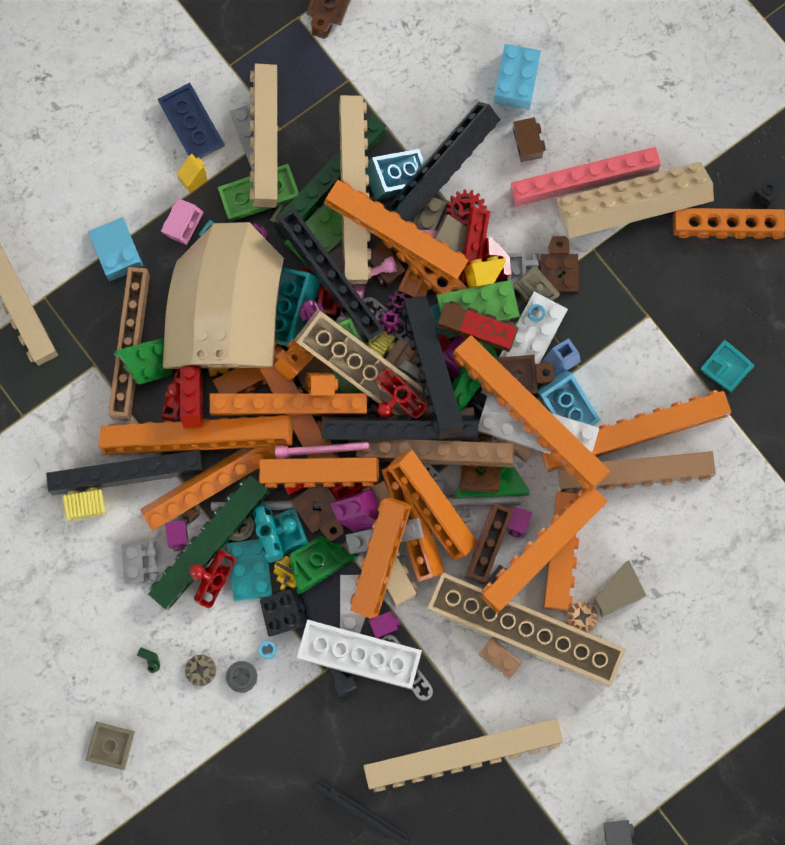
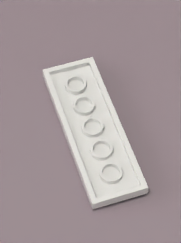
[481,291,568,396]
[478,394,599,454]
[297,620,422,690]

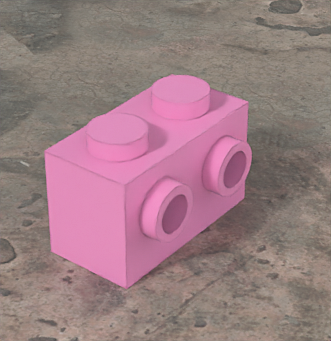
[161,198,204,245]

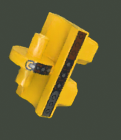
[273,556,296,590]

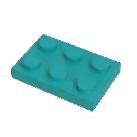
[227,539,273,602]

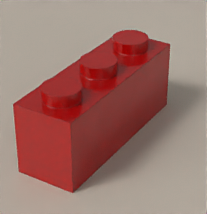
[180,365,203,428]

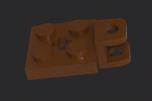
[306,0,351,39]
[540,236,579,292]
[496,355,554,394]
[460,435,501,493]
[291,484,344,541]

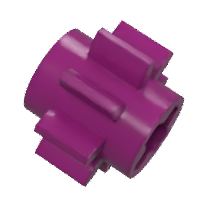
[387,291,409,315]
[299,300,324,321]
[378,310,402,335]

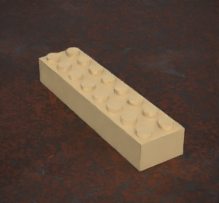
[557,162,714,238]
[295,309,429,415]

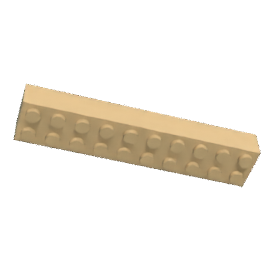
[427,573,626,688]

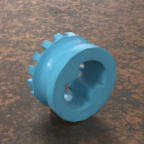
[528,304,546,322]
[259,641,277,659]

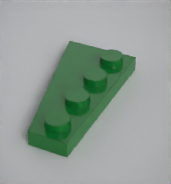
[452,342,498,413]

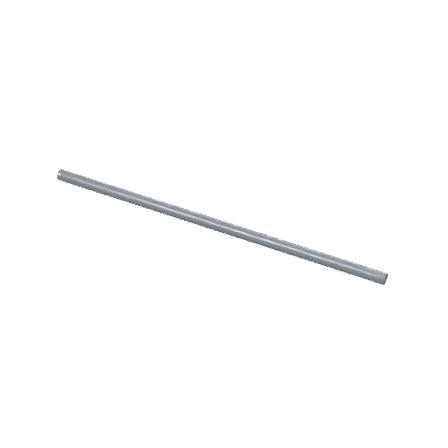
[211,496,521,512]

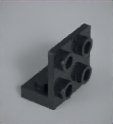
[260,589,311,637]

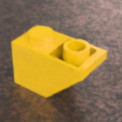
[176,154,207,193]
[464,256,506,289]

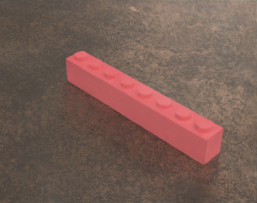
[510,147,661,207]

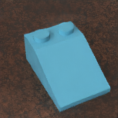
[365,149,424,201]
[88,217,144,282]
[537,370,600,426]

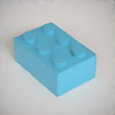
[494,44,541,110]

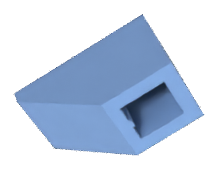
[541,338,581,377]

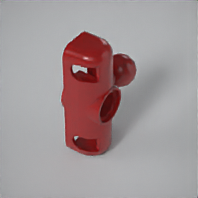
[161,369,180,422]
[376,369,427,418]
[189,550,236,608]

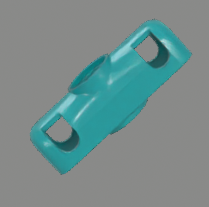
[252,504,297,563]

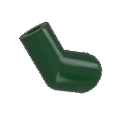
[137,647,161,673]

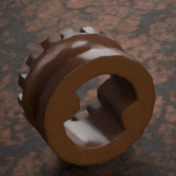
[182,506,201,524]

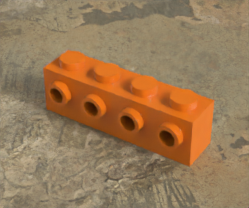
[273,331,314,382]

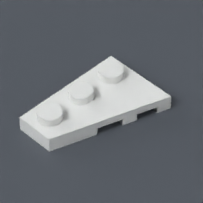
[340,575,366,634]

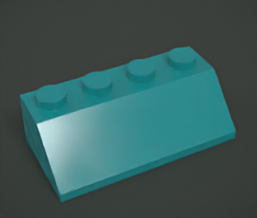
[275,267,320,349]

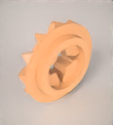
[567,602,598,633]

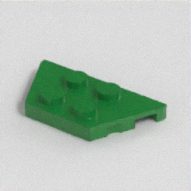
[113,338,173,384]
[455,466,530,499]
[289,536,358,594]

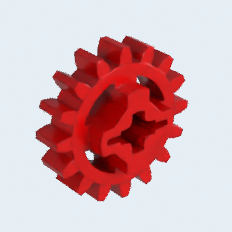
[446,189,487,227]

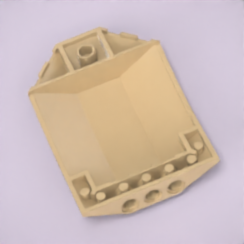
[163,222,285,369]

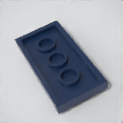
[157,83,225,159]

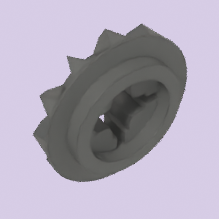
[226,661,258,693]

